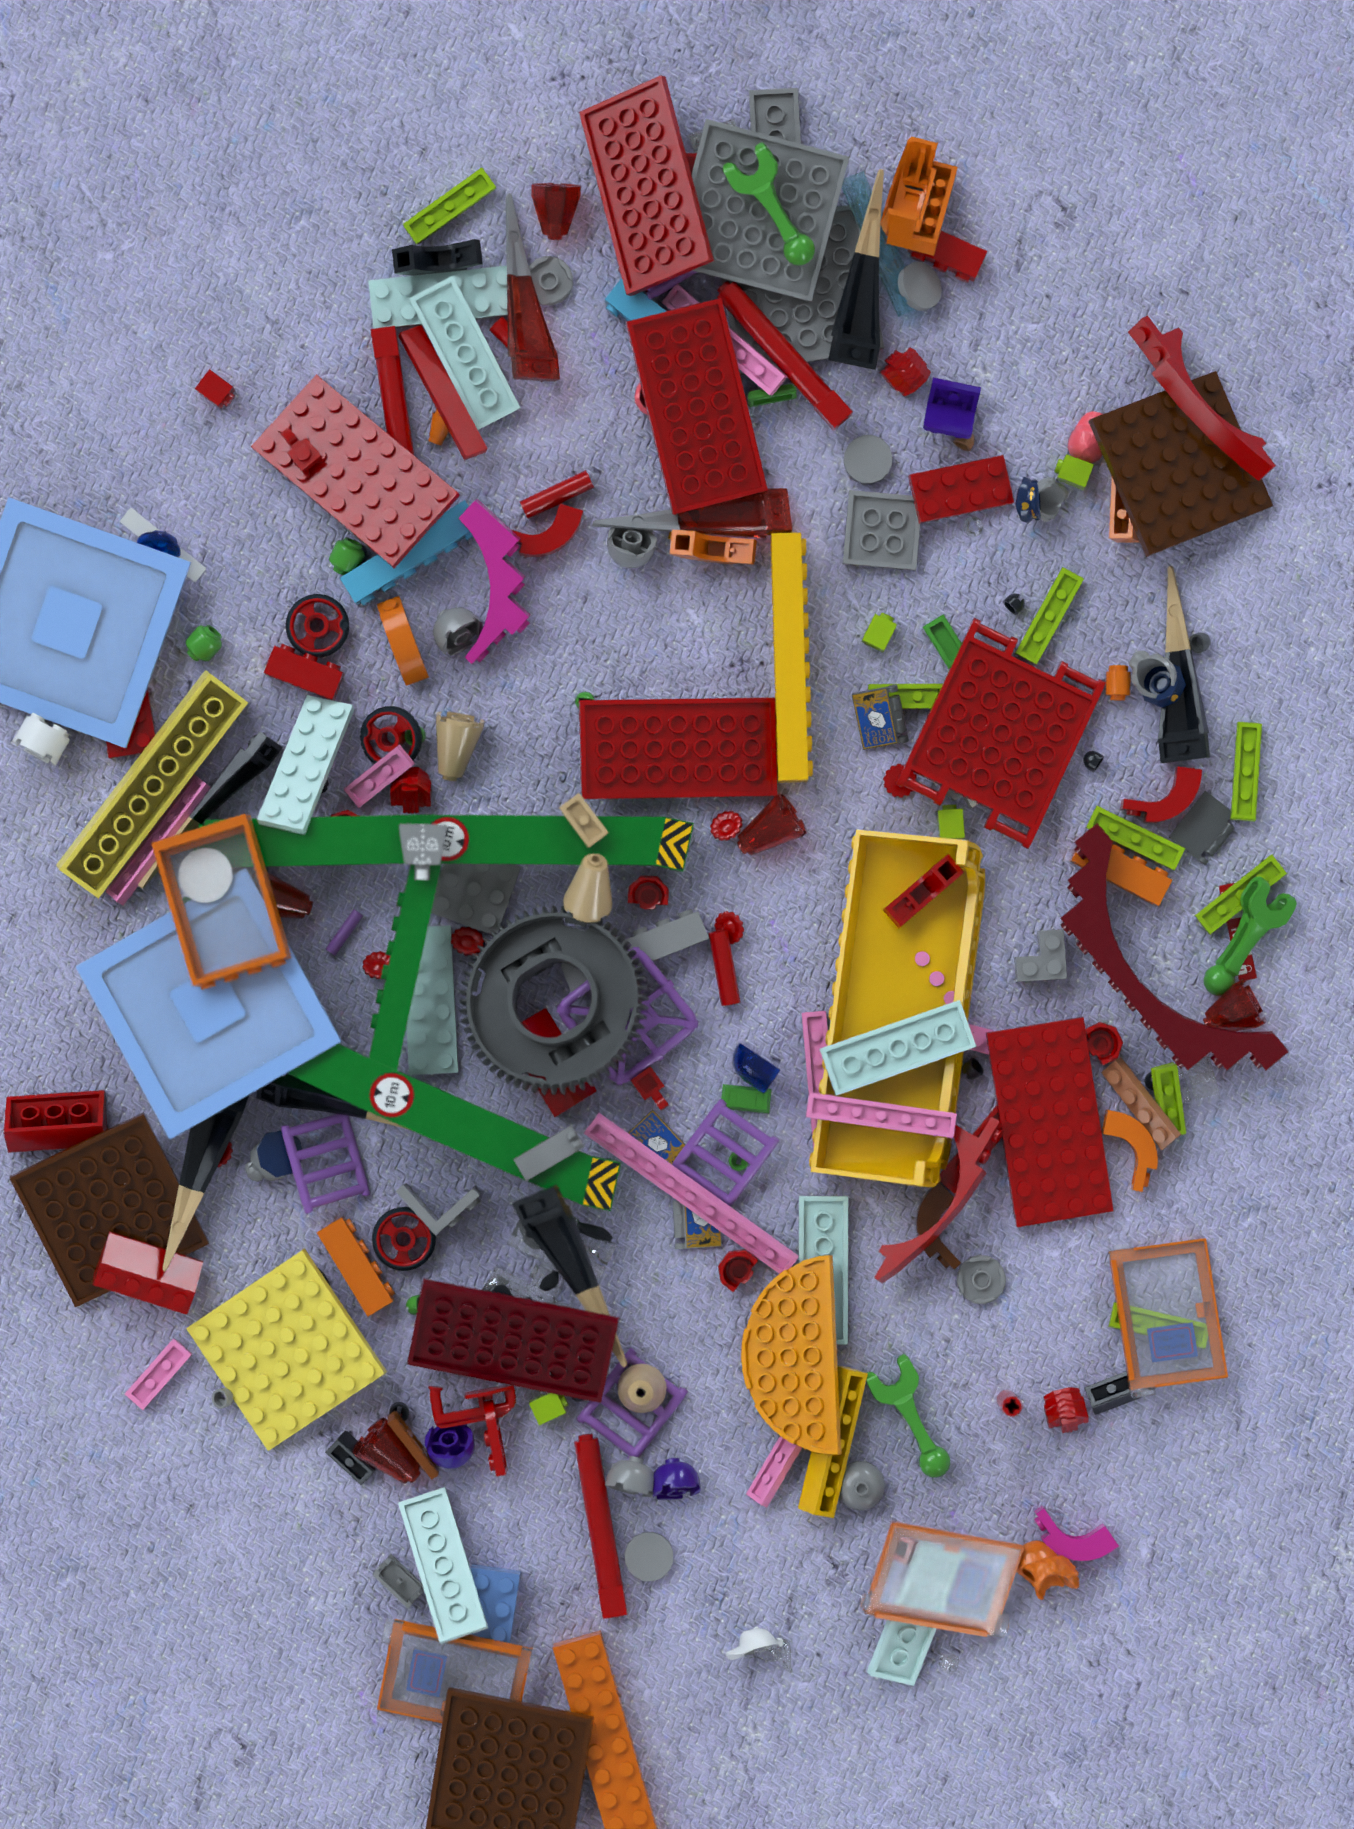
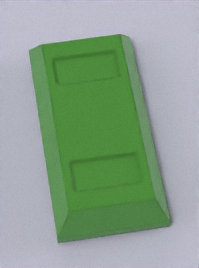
[748,384,797,407]
[923,614,962,669]
[721,1084,772,1113]

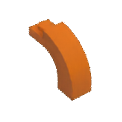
[669,529,757,565]
[377,596,429,686]
[1101,1109,1158,1192]

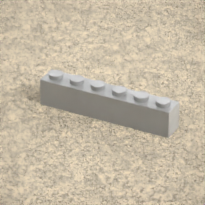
[561,909,709,992]

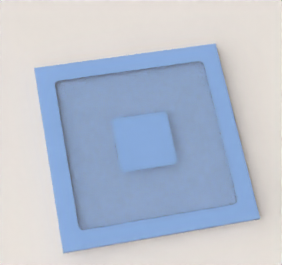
[0,497,191,748]
[75,868,342,1140]

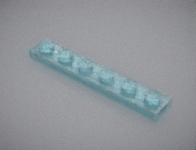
[842,171,915,317]

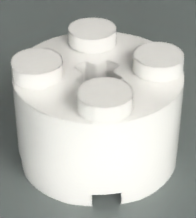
[12,713,70,766]

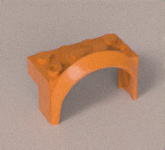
[880,136,958,256]

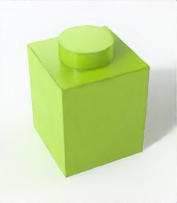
[1054,454,1094,490]
[861,612,897,652]
[937,804,965,839]
[529,1392,569,1425]

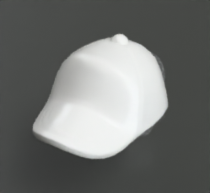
[726,1626,793,1673]

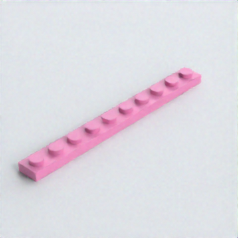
[584,1113,799,1274]

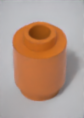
[1106,665,1131,701]

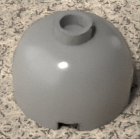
[607,528,657,568]
[433,607,483,656]
[605,1456,654,1498]
[839,1461,885,1511]

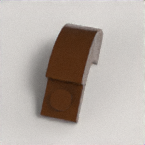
[915,1182,961,1269]

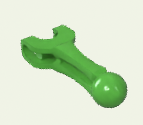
[723,142,815,266]
[1203,877,1297,996]
[866,1354,951,1478]

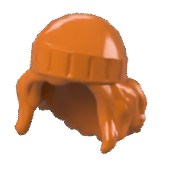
[1016,1540,1080,1600]

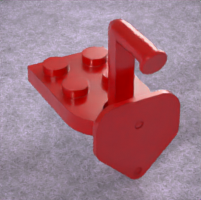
[428,1385,516,1477]

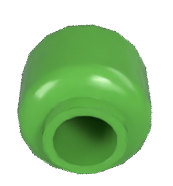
[329,537,365,575]
[185,625,222,661]

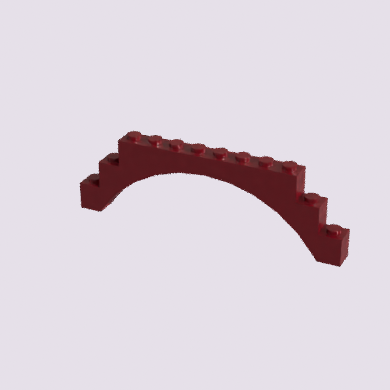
[1060,823,1289,1070]

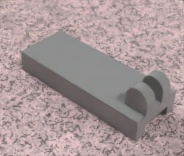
[513,1125,584,1181]

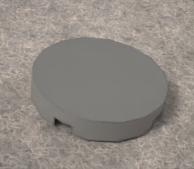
[524,256,573,306]
[898,262,942,311]
[844,435,892,484]
[957,1255,1006,1304]
[625,1532,673,1581]

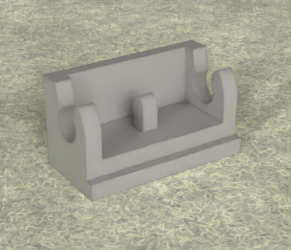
[372,1554,424,1609]

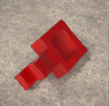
[281,427,322,473]
[630,1066,669,1111]

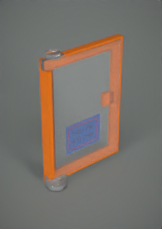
[1108,1238,1228,1398]
[860,1521,1024,1638]
[377,1618,536,1723]

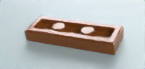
[388,1411,439,1480]

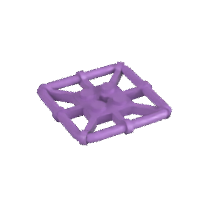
[556,947,699,1085]

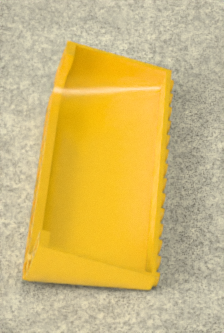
[809,829,985,1188]

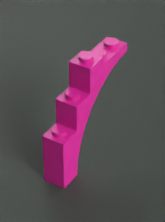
[459,499,530,664]

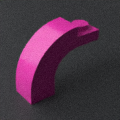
[1034,1506,1119,1561]

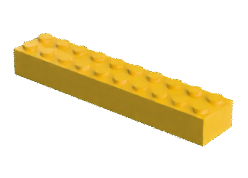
[770,533,813,783]

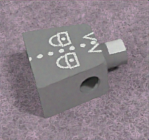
[399,824,447,880]

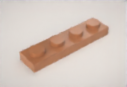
[1101,1057,1181,1150]

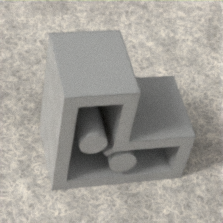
[1014,929,1067,982]

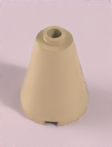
[436,712,485,781]
[563,854,613,922]
[617,1363,667,1413]

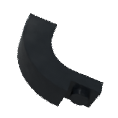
[392,239,483,275]

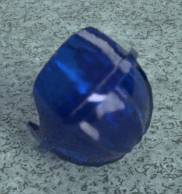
[137,530,181,558]

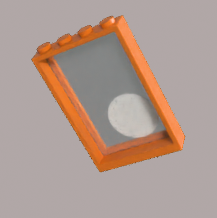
[151,814,292,990]

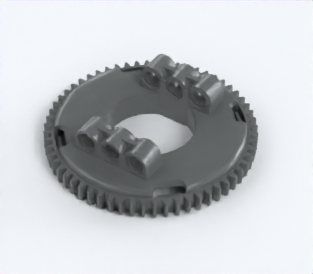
[459,906,649,1095]

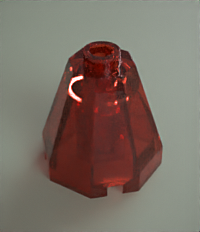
[531,183,581,240]
[1203,978,1267,1031]

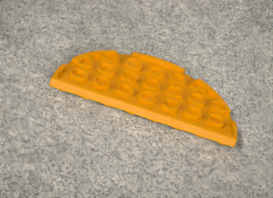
[741,1255,841,1455]

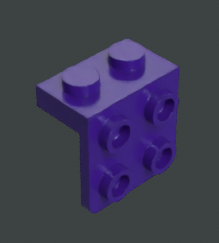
[923,377,981,439]

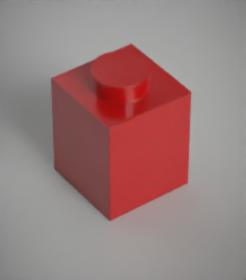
[195,369,235,409]

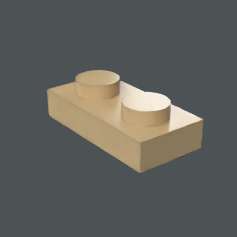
[559,793,608,848]

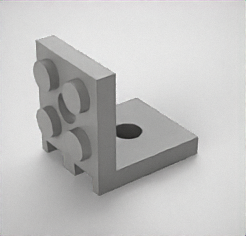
[396,1183,482,1235]

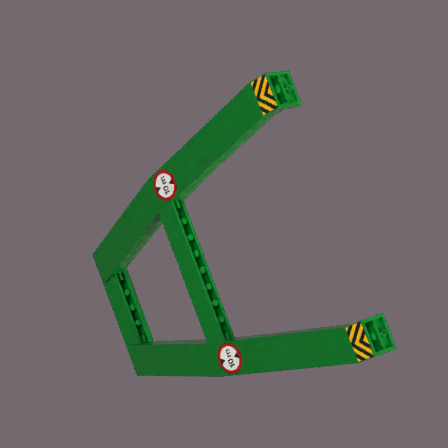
[183,815,694,1211]

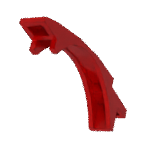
[1128,315,1276,481]
[874,1117,1003,1284]

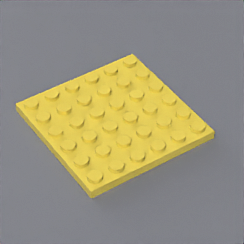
[186,1248,387,1451]

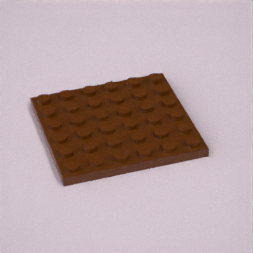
[1088,371,1273,557]
[9,1112,209,1308]
[426,1687,594,1829]

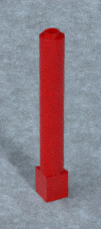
[717,281,853,431]
[371,326,414,455]
[574,1433,628,1619]

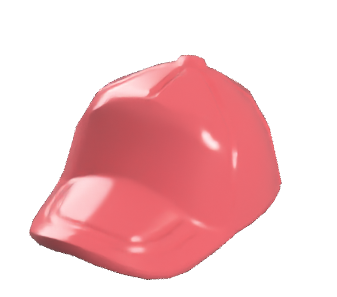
[1067,411,1102,463]

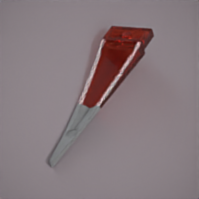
[506,193,560,382]
[592,488,792,538]

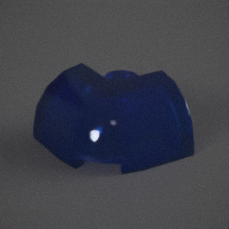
[732,1042,780,1094]

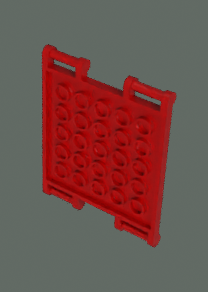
[896,618,1106,849]

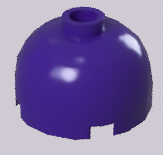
[425,1424,475,1469]
[653,1458,701,1500]

